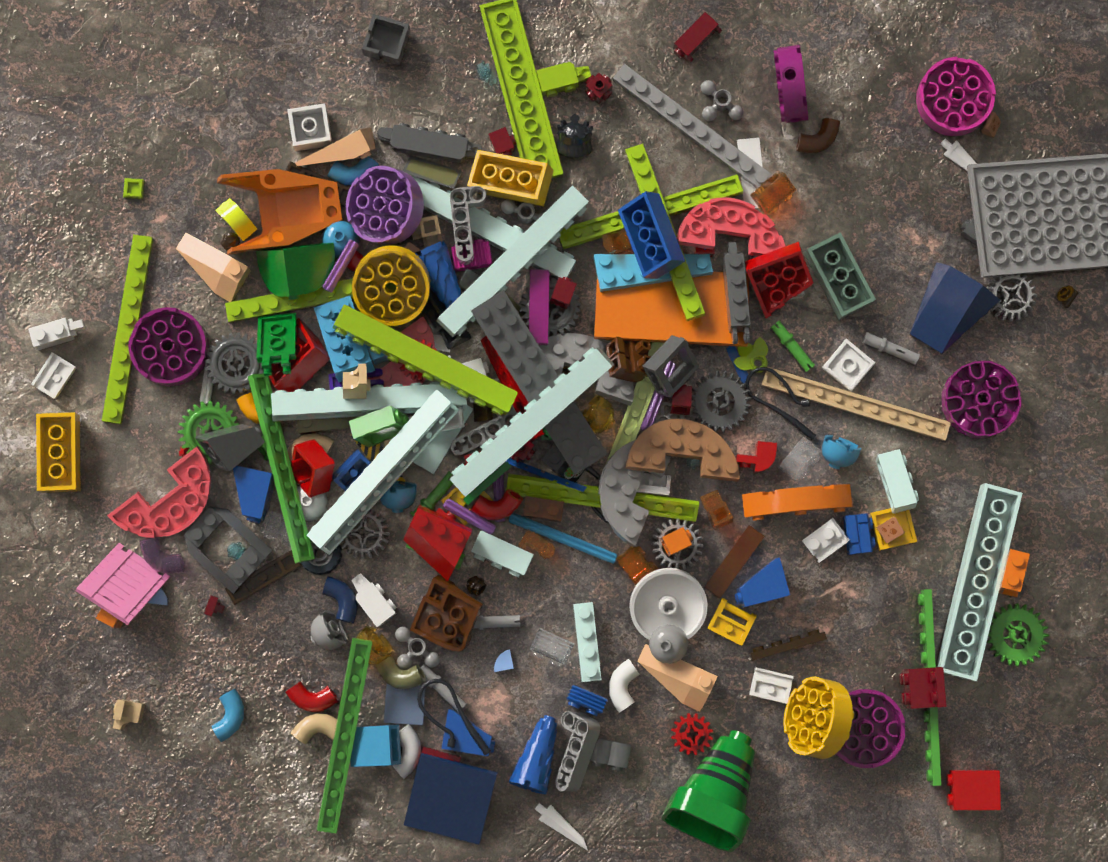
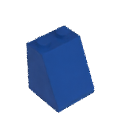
[233,466,275,524]
[734,557,790,608]
[442,709,495,756]

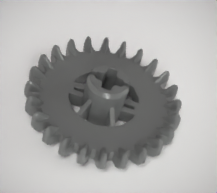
[519,277,582,336]
[204,332,264,395]
[691,370,752,433]

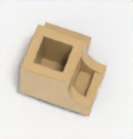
[412,215,443,247]
[343,364,370,399]
[113,699,145,730]

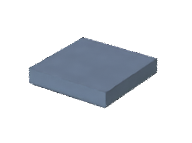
[384,684,426,725]

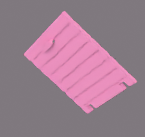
[76,543,170,625]

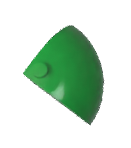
[256,243,335,300]

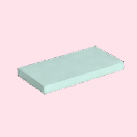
[413,405,473,475]

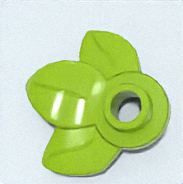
[734,337,768,373]

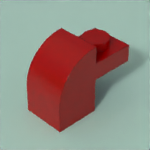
[735,441,777,473]

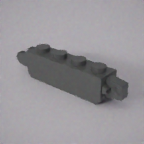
[377,123,482,164]
[723,242,750,344]

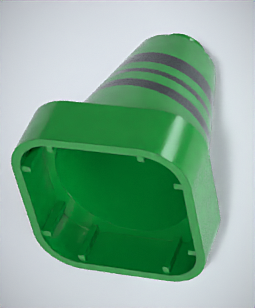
[662,730,755,852]

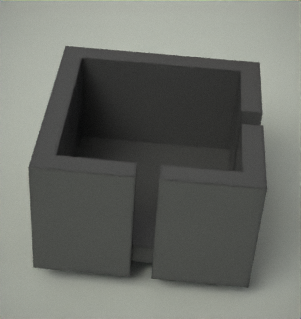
[362,14,410,66]

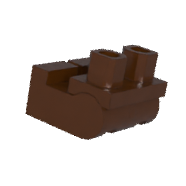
[606,336,651,382]

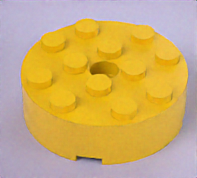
[352,246,430,326]
[784,677,854,759]

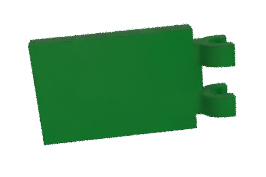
[256,313,297,376]

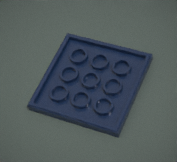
[404,753,498,845]

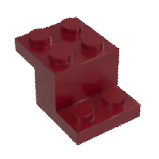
[899,667,947,709]

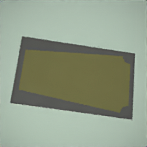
[403,155,462,189]

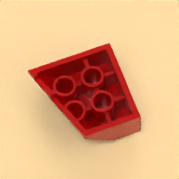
[745,242,814,319]
[269,318,330,392]
[403,504,472,581]

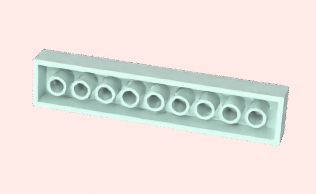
[450,347,614,497]
[936,483,1023,681]

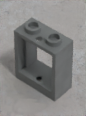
[642,335,699,398]

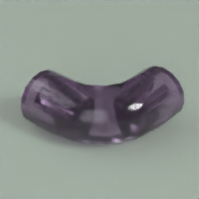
[139,537,185,574]

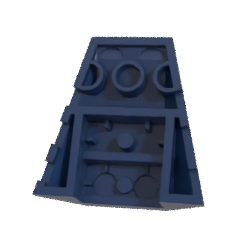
[910,262,1001,354]

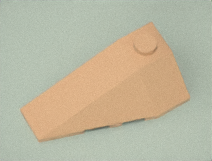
[295,127,376,166]
[176,233,251,302]
[637,644,718,712]

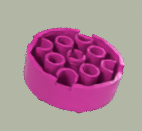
[916,57,996,136]

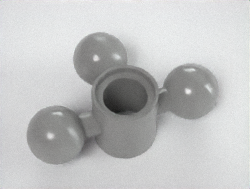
[701,80,744,121]
[501,199,545,224]
[395,627,440,670]

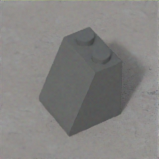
[195,424,265,471]

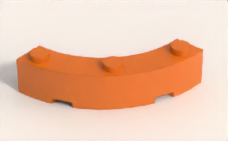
[742,484,853,521]

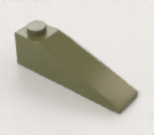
[297,416,361,435]

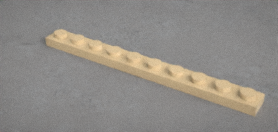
[761,367,951,441]

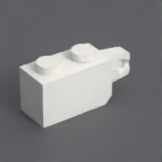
[28,318,86,350]
[351,573,397,628]

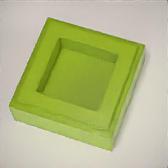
[123,178,145,199]

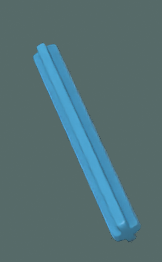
[509,513,617,564]

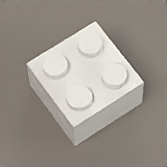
[287,103,333,152]

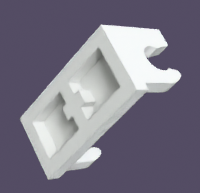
[637,473,671,497]

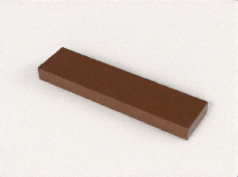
[704,525,765,599]

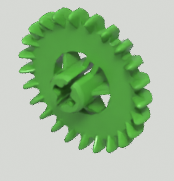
[177,401,239,464]
[986,603,1050,667]

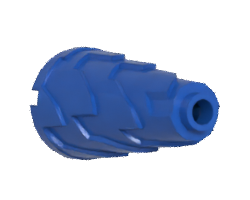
[416,241,461,309]
[509,715,557,795]

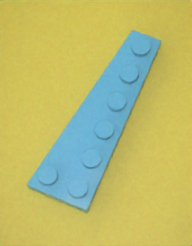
[594,254,713,292]

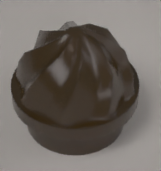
[220,232,240,251]
[466,576,487,596]

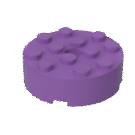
[346,166,424,245]

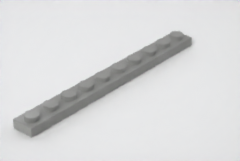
[613,64,774,192]

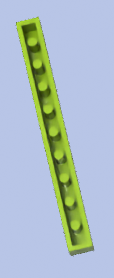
[332,304,518,416]

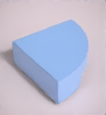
[148,589,168,605]
[494,649,514,672]

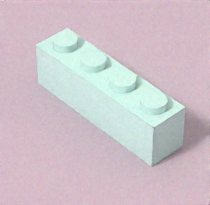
[573,602,601,682]

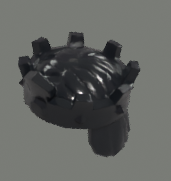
[556,114,593,158]

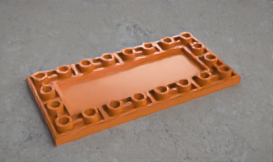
[594,272,749,347]

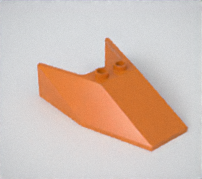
[217,169,342,255]

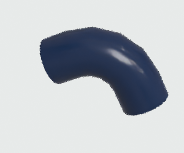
[322,576,358,624]

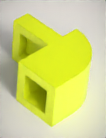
[216,198,257,241]

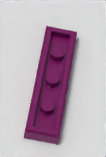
[529,269,549,345]

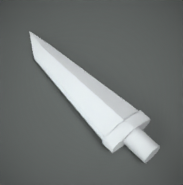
[941,138,977,171]
[535,803,588,851]

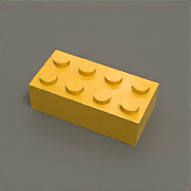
[467,150,554,206]
[36,412,81,493]

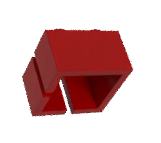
[291,439,335,498]

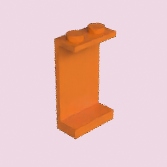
[999,549,1030,598]

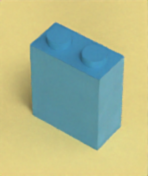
[350,725,401,767]

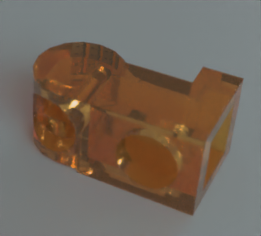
[518,529,555,559]

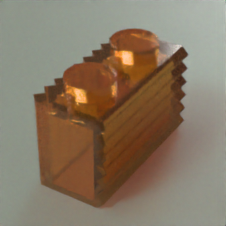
[750,171,796,215]
[615,546,658,585]

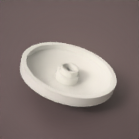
[629,568,708,640]

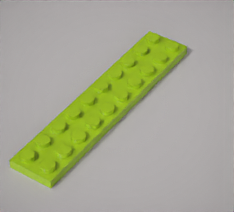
[479,0,563,178]

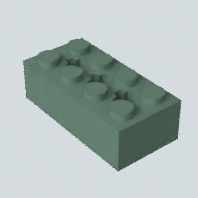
[804,232,876,320]

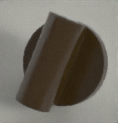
[1057,285,1079,308]

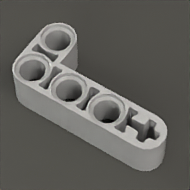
[450,186,486,265]
[451,405,517,457]
[555,711,601,792]

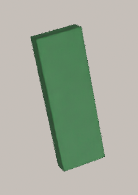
[463,461,511,506]

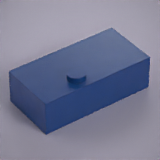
[618,191,685,279]

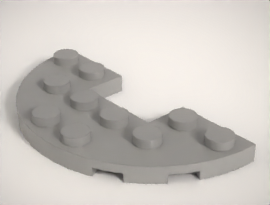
[539,333,634,406]
[599,440,671,547]

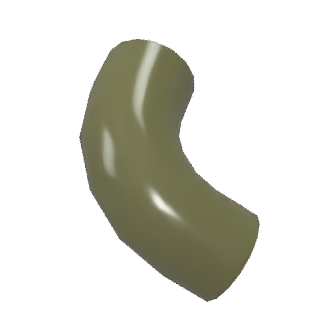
[376,657,427,690]

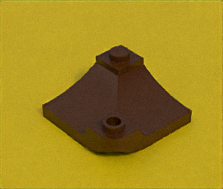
[410,575,483,651]

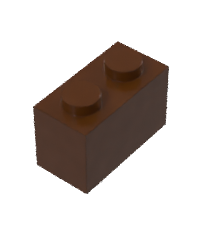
[523,496,564,522]

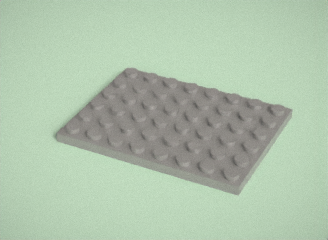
[967,154,1108,278]

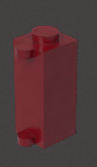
[673,12,722,63]

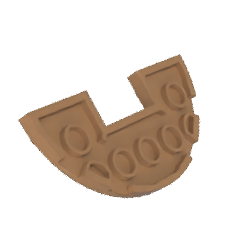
[626,419,740,482]

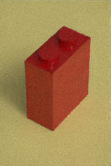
[946,770,1001,810]

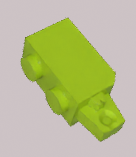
[536,62,591,97]

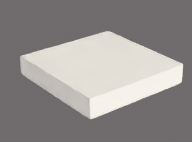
[822,339,875,392]

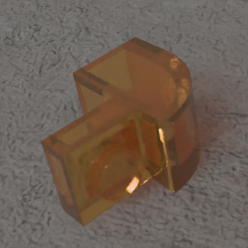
[602,228,632,254]
[700,490,734,530]

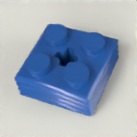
[566,685,608,716]

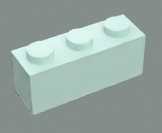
[876,449,919,514]
[471,531,534,578]

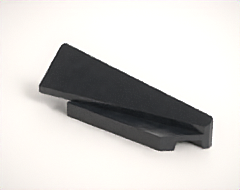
[421,288,472,350]

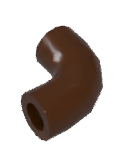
[796,118,840,153]

